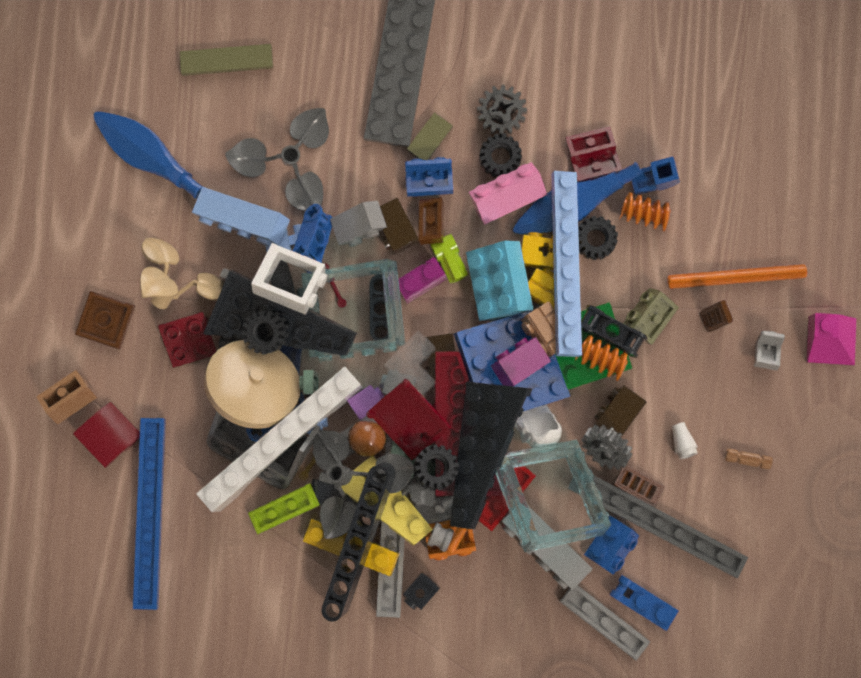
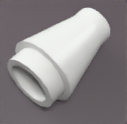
[671,422,698,459]

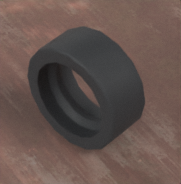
[270,260,296,295]

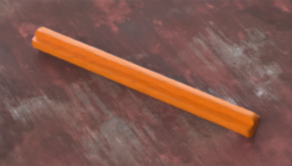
[667,264,807,289]

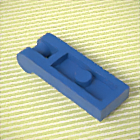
[609,575,679,631]

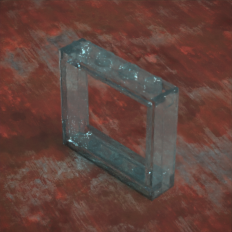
[301,259,406,362]
[495,439,611,553]

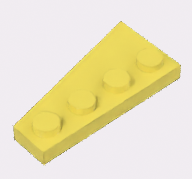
[341,456,433,546]

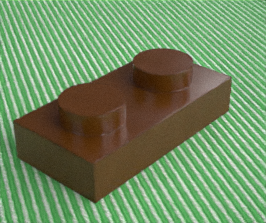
[418,197,444,245]

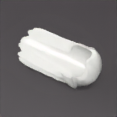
[515,404,562,450]

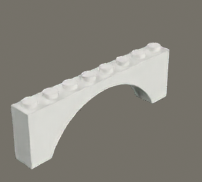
[197,367,364,512]

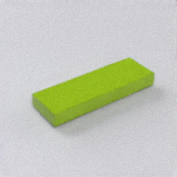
[248,484,320,534]

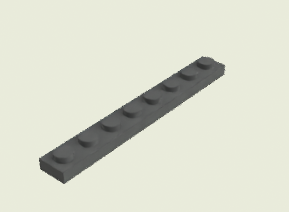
[567,467,749,579]

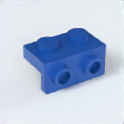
[405,157,453,197]
[584,515,639,575]

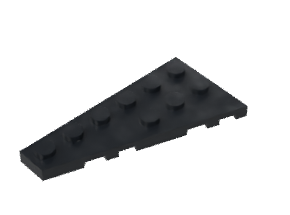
[203,270,358,356]
[450,382,532,529]

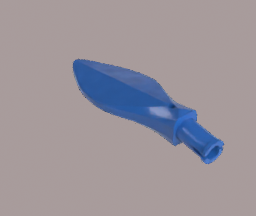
[94,112,204,199]
[513,162,643,234]

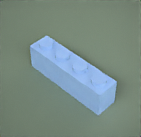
[192,187,290,246]

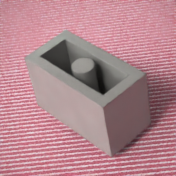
[330,201,387,247]

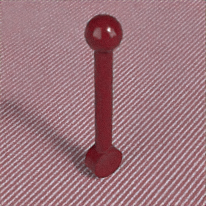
[323,263,347,308]

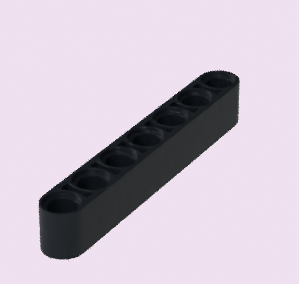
[321,462,396,622]

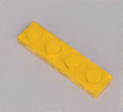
[303,519,400,576]

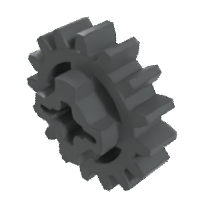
[477,84,527,136]
[581,425,633,470]

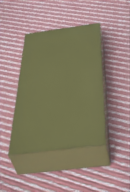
[407,112,453,160]

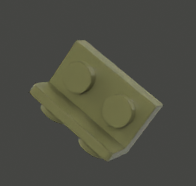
[623,288,679,345]

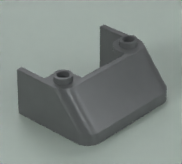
[206,411,320,489]

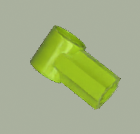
[430,234,468,284]

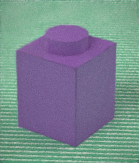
[347,385,384,420]

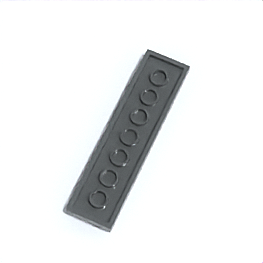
[364,0,435,148]

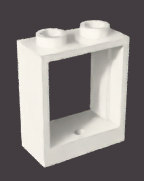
[251,243,328,315]

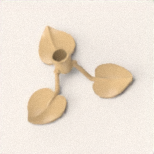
[140,238,224,309]

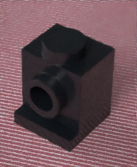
[403,571,440,610]

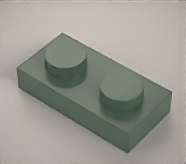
[299,370,319,397]

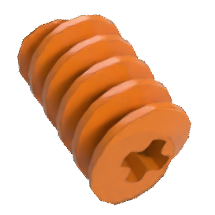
[619,192,671,232]
[574,335,628,382]

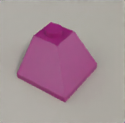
[807,313,856,366]

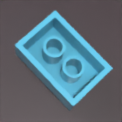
[466,241,533,321]

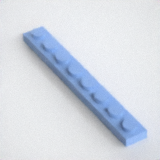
[551,171,582,357]

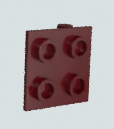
[158,312,217,368]

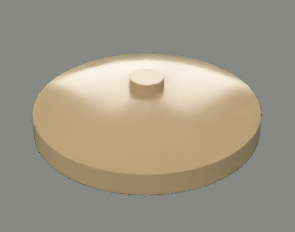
[204,340,300,429]

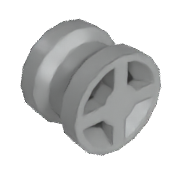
[427,522,454,552]

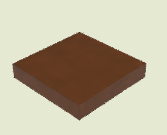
[75,291,135,350]

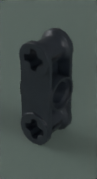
[581,305,648,358]

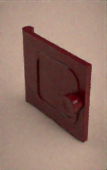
[366,379,451,460]

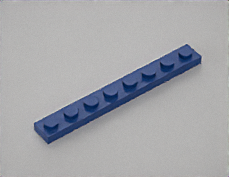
[133,418,166,610]

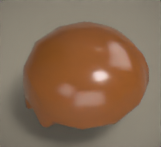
[347,421,386,457]

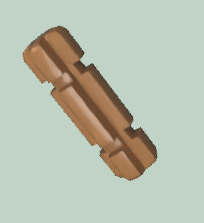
[725,449,773,469]

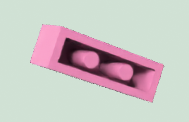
[469,162,547,225]

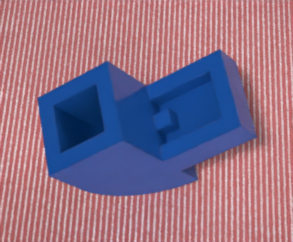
[632,156,680,196]

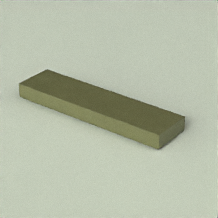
[180,44,274,76]

